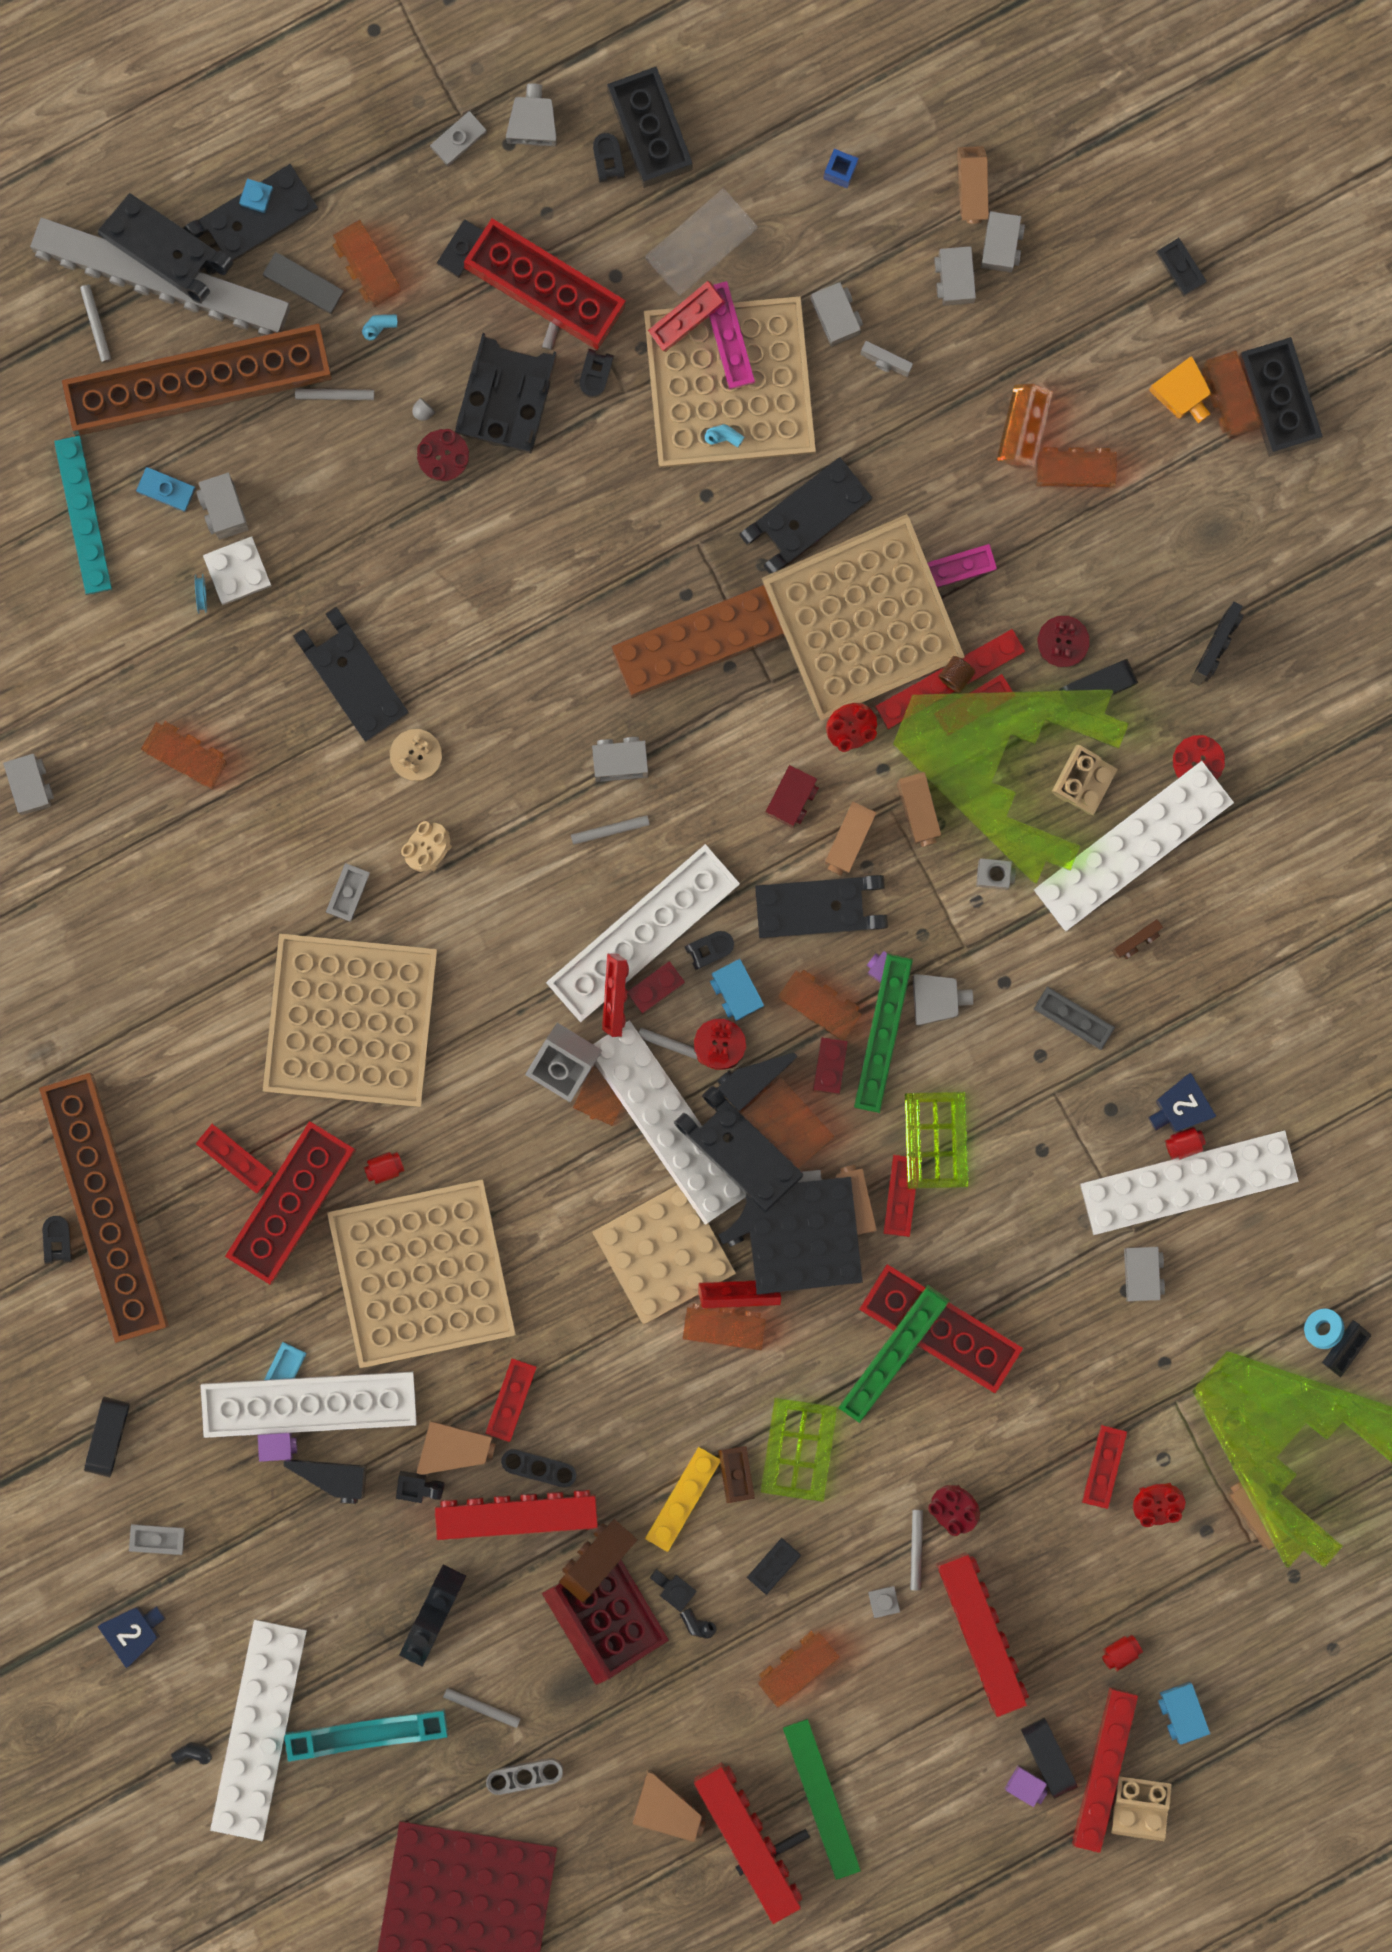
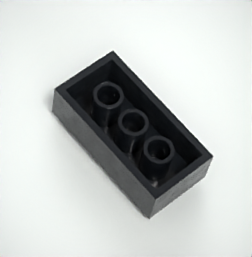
[607,66,693,188]
[1238,337,1323,457]

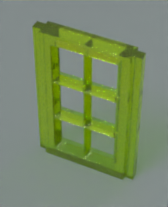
[905,1092,968,1189]
[761,1398,838,1502]

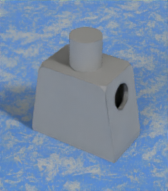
[506,84,557,146]
[912,974,973,1026]

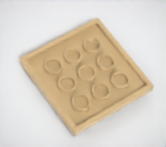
[592,1185,736,1325]

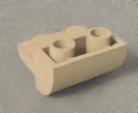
[1051,745,1118,816]
[1111,1776,1172,1841]

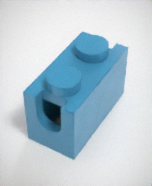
[710,959,764,1021]
[1158,1682,1210,1745]

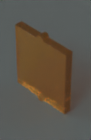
[573,1066,623,1126]

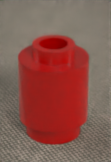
[1165,1127,1206,1160]
[363,1152,405,1185]
[1102,1634,1143,1672]

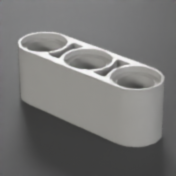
[486,1758,563,1795]

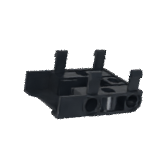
[455,333,557,454]

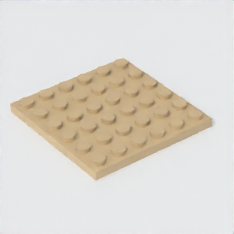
[644,296,816,468]
[761,514,965,721]
[263,934,437,1107]
[327,1179,516,1368]

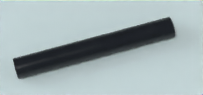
[735,1829,810,1876]

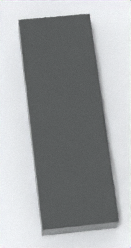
[263,252,344,314]
[1033,987,1115,1050]

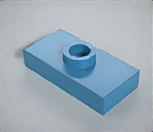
[136,467,196,512]

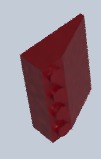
[541,1560,669,1685]

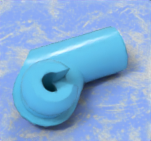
[362,314,397,341]
[705,424,745,448]

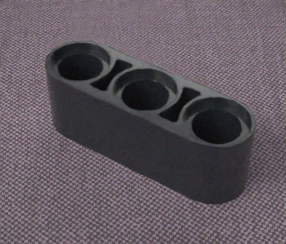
[1059,659,1138,714]
[84,1396,130,1478]
[501,1449,577,1488]
[1021,1717,1078,1799]

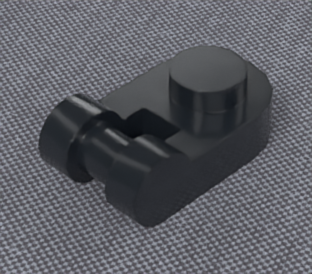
[593,133,625,183]
[580,349,614,398]
[685,931,734,971]
[42,1216,72,1264]

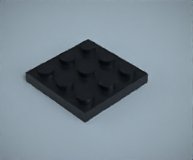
[1190,601,1244,686]

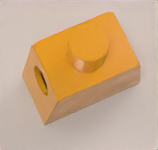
[1149,356,1211,424]

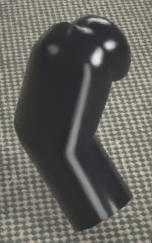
[679,1608,717,1639]
[171,1742,212,1765]

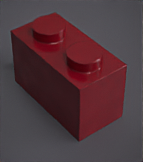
[765,765,819,828]
[627,961,685,1015]
[813,1037,848,1095]

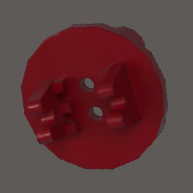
[417,429,469,482]
[1037,616,1089,668]
[928,1485,980,1536]

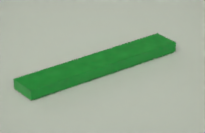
[854,953,913,1113]
[838,1285,950,1423]
[783,1718,861,1880]

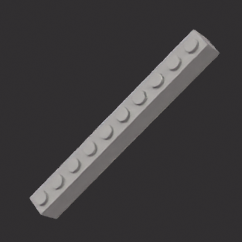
[30,217,290,336]

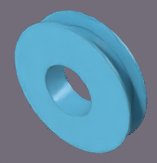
[195,574,207,614]
[1304,1309,1345,1349]

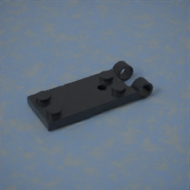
[183,164,318,275]
[98,193,234,304]
[739,457,872,574]
[293,607,409,743]
[755,875,888,939]
[674,1086,803,1213]

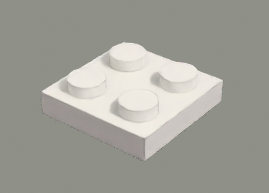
[203,536,271,605]

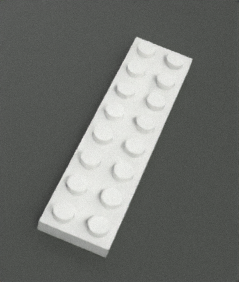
[1034,761,1234,931]
[546,844,740,1023]
[593,1020,746,1225]
[1080,1131,1299,1235]
[201,1371,417,1438]
[210,1619,307,1841]

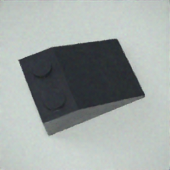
[717,1053,797,1112]
[284,1460,367,1504]

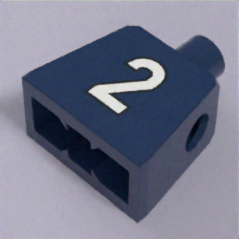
[1148,1073,1216,1132]
[97,1606,166,1668]

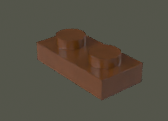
[1112,919,1163,959]
[718,1446,755,1503]

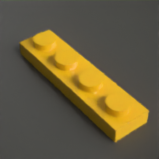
[645,1447,720,1552]

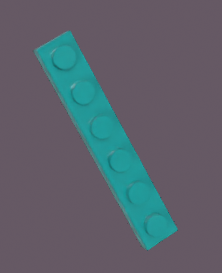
[54,435,112,595]

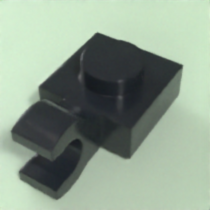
[396,1471,445,1503]
[650,1569,697,1612]

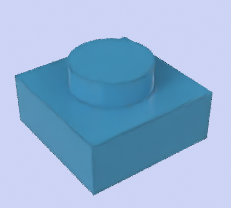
[239,178,273,213]

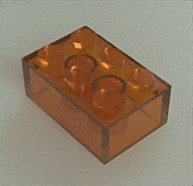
[741,1078,834,1169]

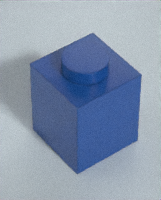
[823,149,858,189]

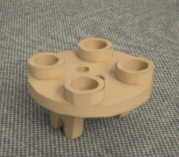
[390,729,442,782]
[401,821,452,872]

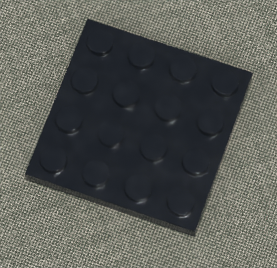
[746,1177,863,1294]

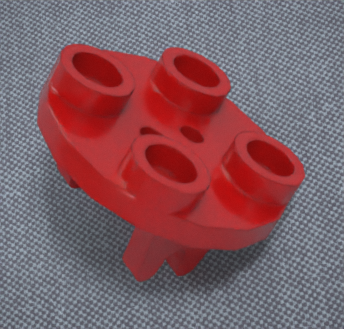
[826,703,877,752]
[1173,735,1225,780]
[693,1018,746,1070]
[1132,1483,1186,1527]

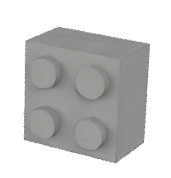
[196,473,249,540]
[592,737,648,782]
[525,1023,602,1102]

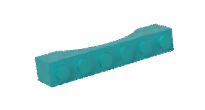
[284,1708,448,1762]

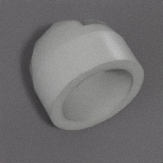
[413,398,436,421]

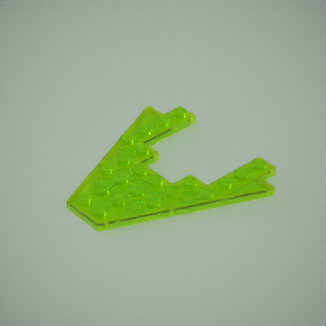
[893,690,1129,884]
[1192,1351,1392,1568]

